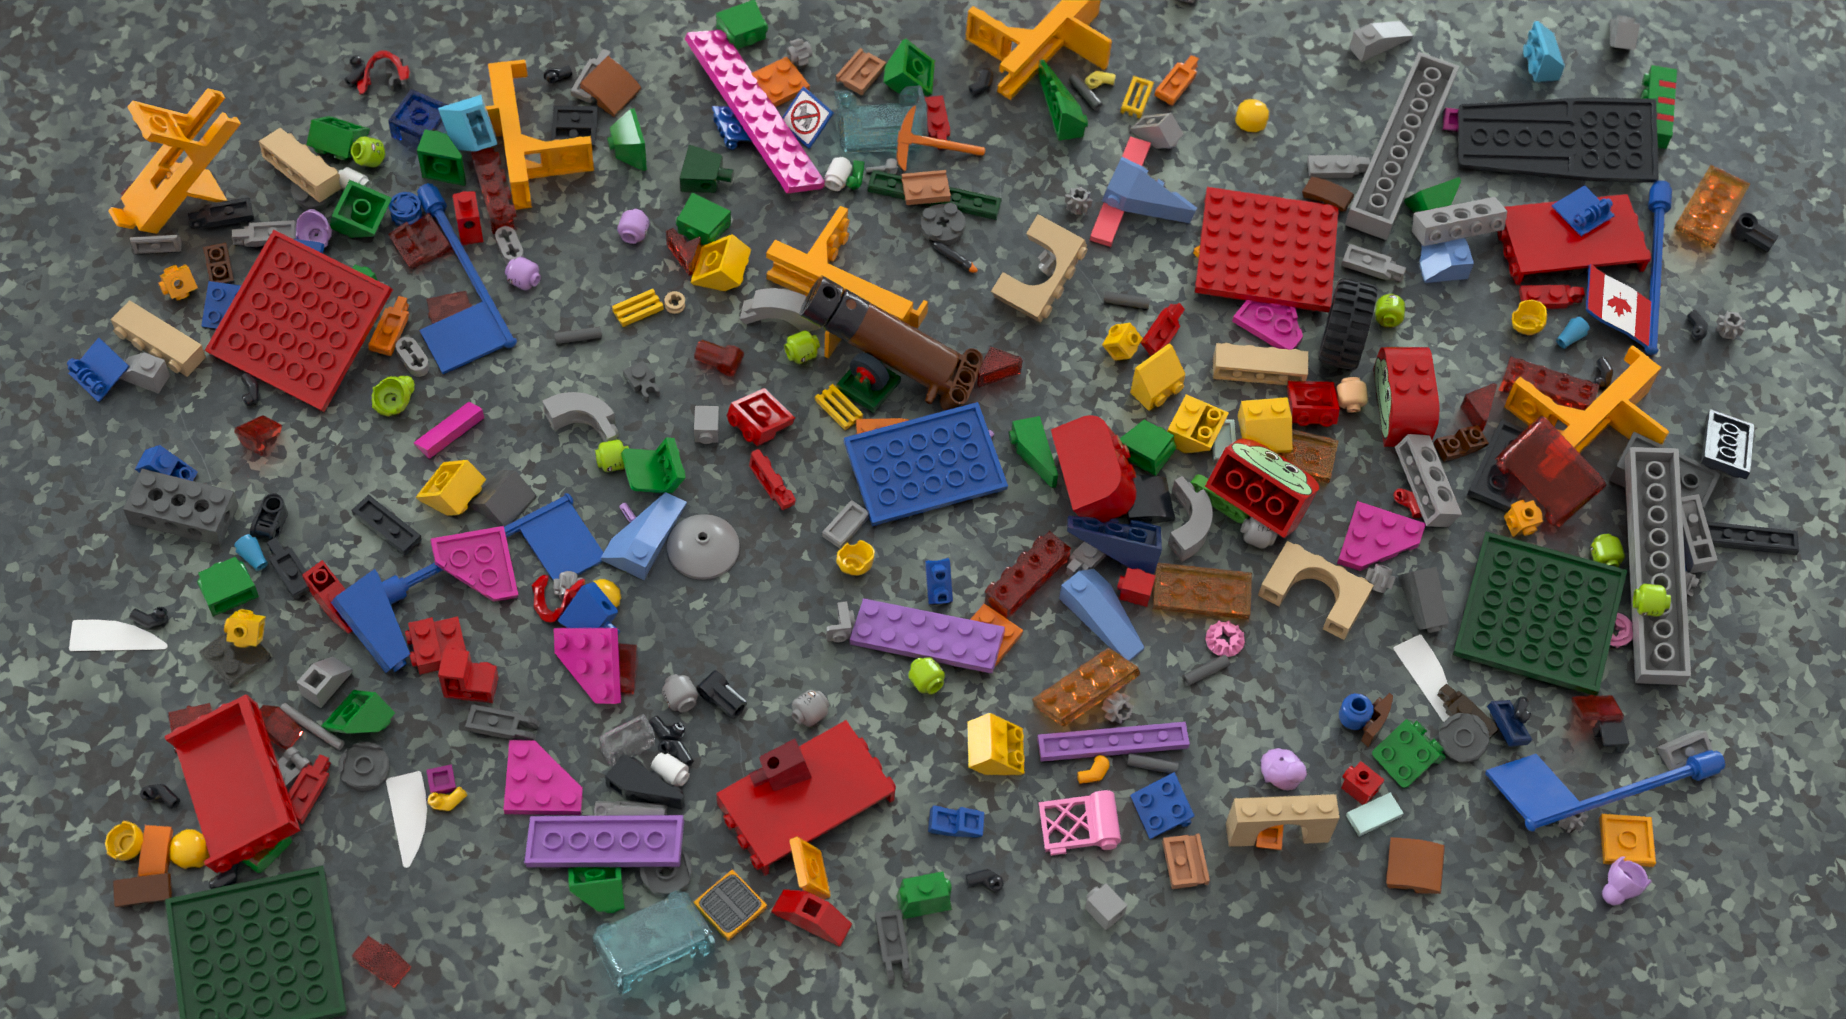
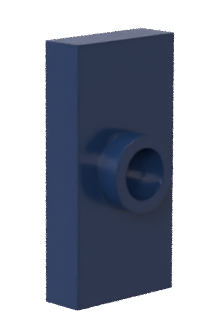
[1487,700,1532,747]

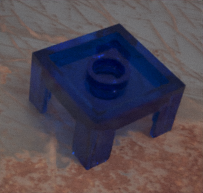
[388,89,448,143]

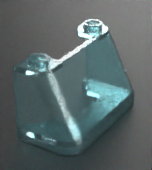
[834,86,928,153]
[593,890,715,996]

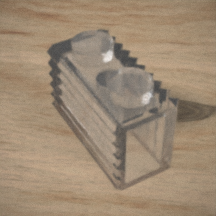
[598,714,655,767]

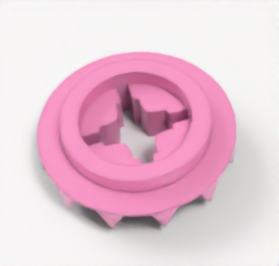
[1610,613,1633,648]
[1206,620,1245,657]

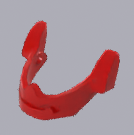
[358,50,410,94]
[531,575,585,622]

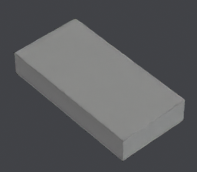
[822,500,869,549]

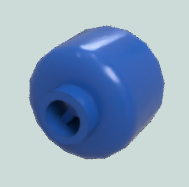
[1339,693,1373,730]

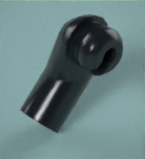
[344,55,366,87]
[129,607,168,628]
[1513,696,1532,723]
[648,716,685,740]
[658,740,694,767]
[140,784,180,809]
[209,863,238,889]

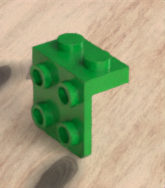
[621,437,686,493]
[1372,719,1446,788]

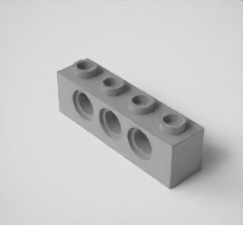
[1412,197,1507,246]
[1395,434,1462,527]

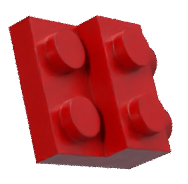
[1287,381,1340,427]
[726,388,795,446]
[405,616,466,675]

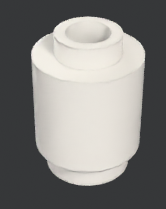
[824,157,853,191]
[338,167,371,190]
[651,753,690,787]

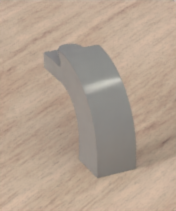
[740,288,821,332]
[542,392,619,442]
[1168,476,1213,562]

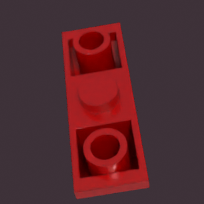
[302,560,352,634]
[771,889,852,947]

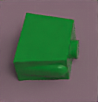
[716,0,768,50]
[675,193,731,245]
[1120,420,1176,476]
[197,557,259,617]
[896,871,952,919]

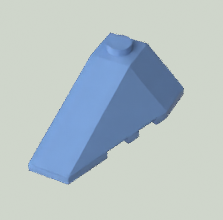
[1102,157,1197,223]
[1419,238,1474,283]
[601,492,687,580]
[1059,569,1145,664]

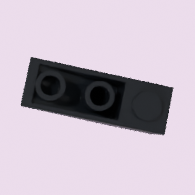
[605,754,685,809]

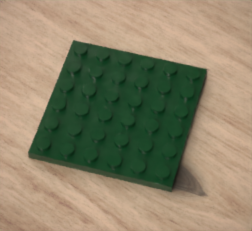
[1453,531,1627,696]
[165,865,347,1019]

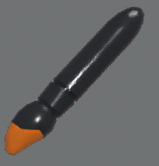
[933,241,978,273]

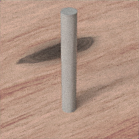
[279,703,345,750]

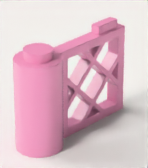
[1039,790,1121,856]

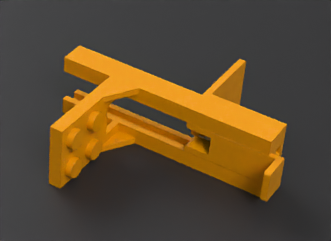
[966,0,1112,100]
[486,60,594,210]
[108,88,241,234]
[766,206,928,359]
[1504,346,1669,483]

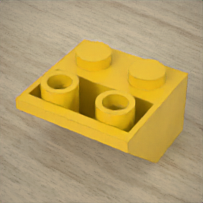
[1167,394,1229,453]
[967,713,1025,775]

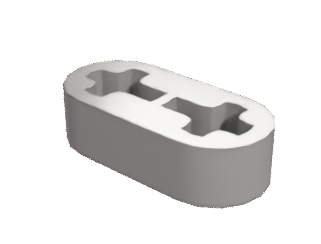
[495,226,524,264]
[396,337,430,377]

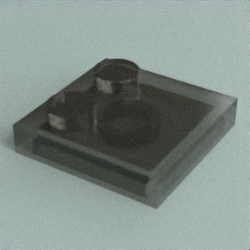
[199,633,271,689]

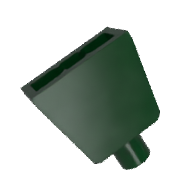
[679,145,734,193]

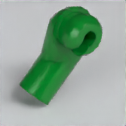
[846,160,865,190]

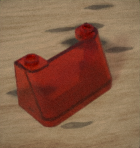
[1495,415,1607,528]

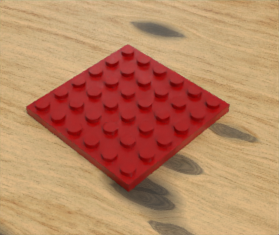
[1194,187,1338,313]
[204,229,393,412]

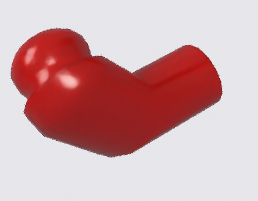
[1394,488,1422,518]

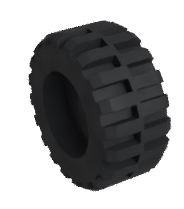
[1318,278,1378,371]

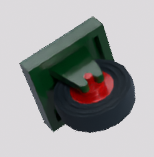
[836,352,901,413]

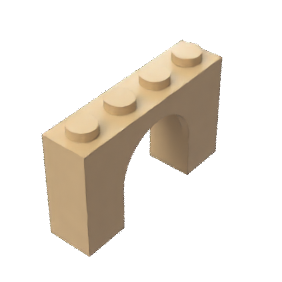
[991,214,1088,323]
[1258,541,1374,640]
[1226,794,1340,847]

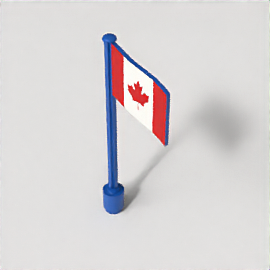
[1586,181,1672,355]

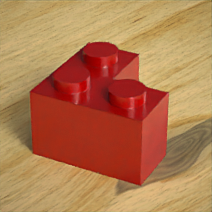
[438,647,499,703]

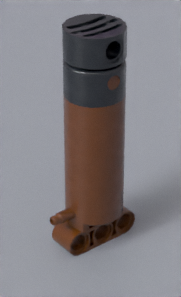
[799,275,983,411]

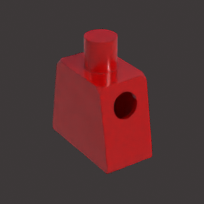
[452,191,484,245]

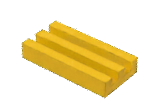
[1120,76,1154,119]
[612,289,664,327]
[815,384,863,431]

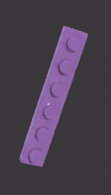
[1037,722,1189,762]

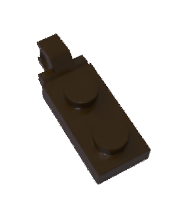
[1437,683,1499,739]

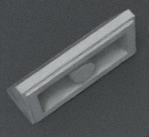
[130,235,182,254]
[1656,730,1712,771]

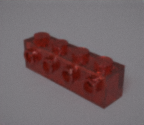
[470,146,517,234]
[1499,356,1600,411]
[984,531,1071,619]

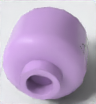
[617,209,650,244]
[505,257,541,290]

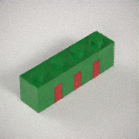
[1641,65,1677,149]

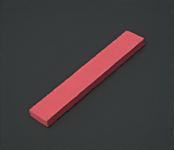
[1090,136,1151,247]

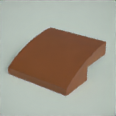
[580,56,641,117]
[1386,837,1445,894]

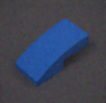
[928,805,984,837]

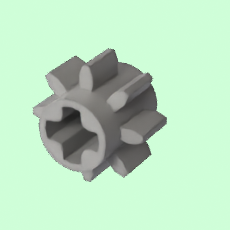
[786,38,813,66]
[1064,187,1093,215]
[1038,250,1057,277]
[1715,311,1746,340]
[1365,564,1396,593]
[554,571,583,601]
[1101,691,1134,724]
[1558,812,1588,833]

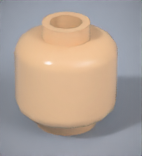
[1337,377,1368,413]

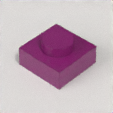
[426,764,456,794]

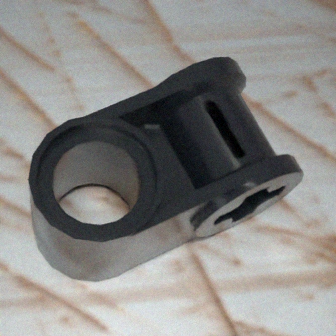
[250,493,288,540]

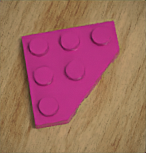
[1232,300,1303,350]
[1337,501,1426,571]
[430,526,518,602]
[554,628,621,704]
[504,740,583,815]

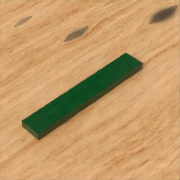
[867,170,1002,220]

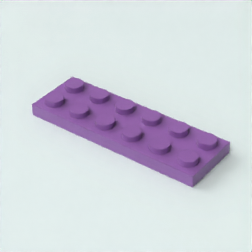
[850,598,1005,674]
[524,815,684,867]

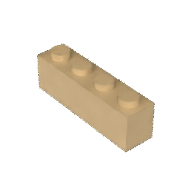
[259,128,341,203]
[111,300,206,377]
[1213,343,1308,385]

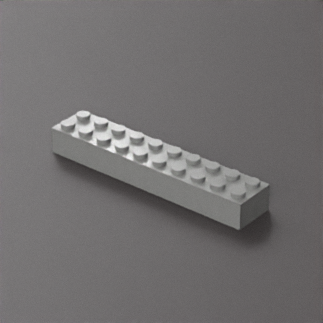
[1345,52,1459,240]
[1624,447,1691,685]

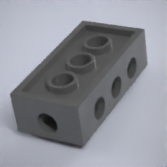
[1609,432,1721,510]
[123,469,239,546]

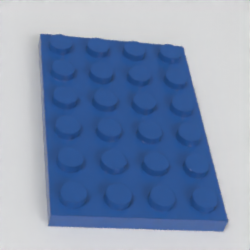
[843,402,1008,526]

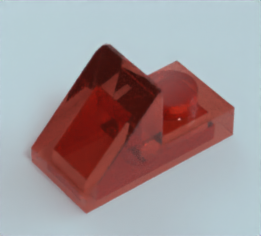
[666,227,701,276]
[234,415,282,455]
[352,935,411,988]

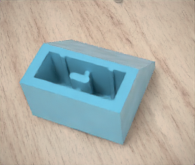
[1523,21,1565,82]
[438,95,497,151]

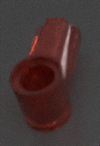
[694,340,744,376]

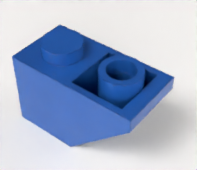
[135,445,198,481]

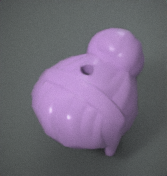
[295,209,332,248]
[1261,748,1307,791]
[1602,857,1652,905]

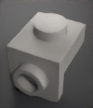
[826,602,855,642]

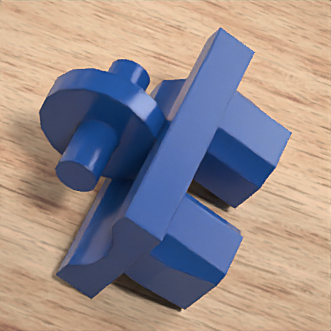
[925,558,953,604]

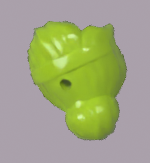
[371,376,415,417]

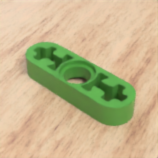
[1190,474,1250,524]

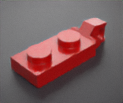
[921,95,950,150]
[1519,285,1585,309]
[1140,303,1185,356]
[749,449,796,510]
[288,754,331,824]

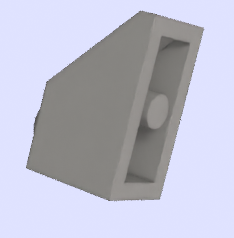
[1130,113,1184,149]
[119,352,170,394]

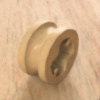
[664,291,685,314]

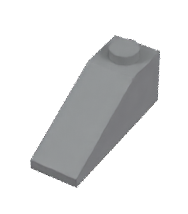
[1349,21,1414,62]
[1681,494,1718,573]

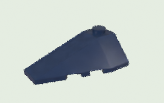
[1067,516,1162,574]

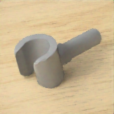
[866,159,898,174]

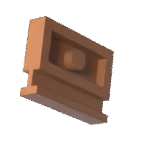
[836,48,886,95]
[901,170,951,205]
[1162,833,1210,889]

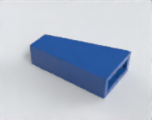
[331,569,410,673]

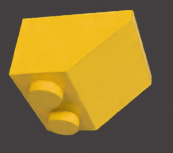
[690,234,751,291]
[1130,343,1185,411]
[1237,397,1292,453]
[416,460,486,516]

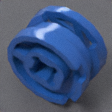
[389,192,423,228]

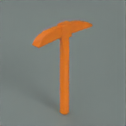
[897,105,985,171]

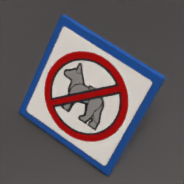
[782,87,834,148]

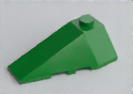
[1038,59,1088,141]

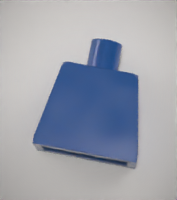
[558,582,620,635]

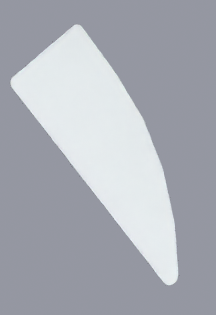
[69,620,168,651]
[1393,635,1450,722]
[386,771,427,868]

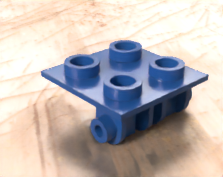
[712,106,752,150]
[1552,186,1615,236]
[201,281,241,329]
[67,338,130,402]
[1130,772,1195,839]

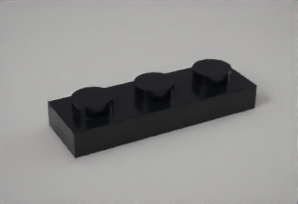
[351,494,422,556]

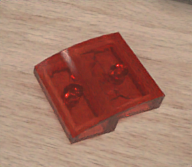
[388,213,453,268]

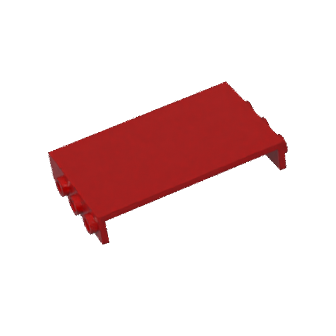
[1497,194,1651,285]
[165,694,301,873]
[716,720,896,876]

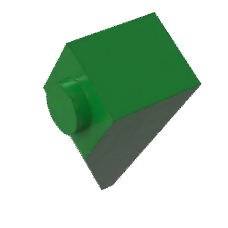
[1008,416,1058,488]

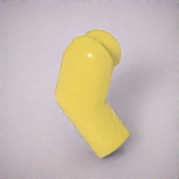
[1085,71,1116,89]

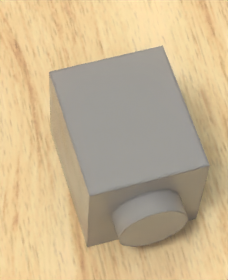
[694,406,719,444]
[1085,884,1127,930]

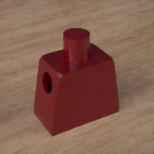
[749,739,812,791]

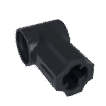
[1731,212,1779,252]
[696,670,747,719]

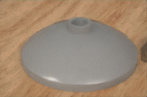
[667,514,740,580]

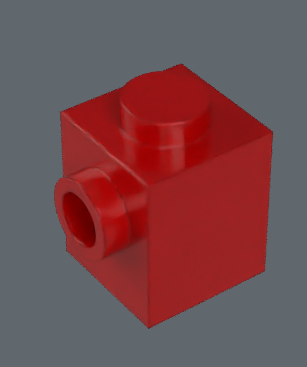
[1117,568,1156,607]
[1341,761,1384,805]

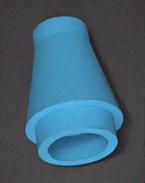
[1556,317,1590,349]
[234,534,268,571]

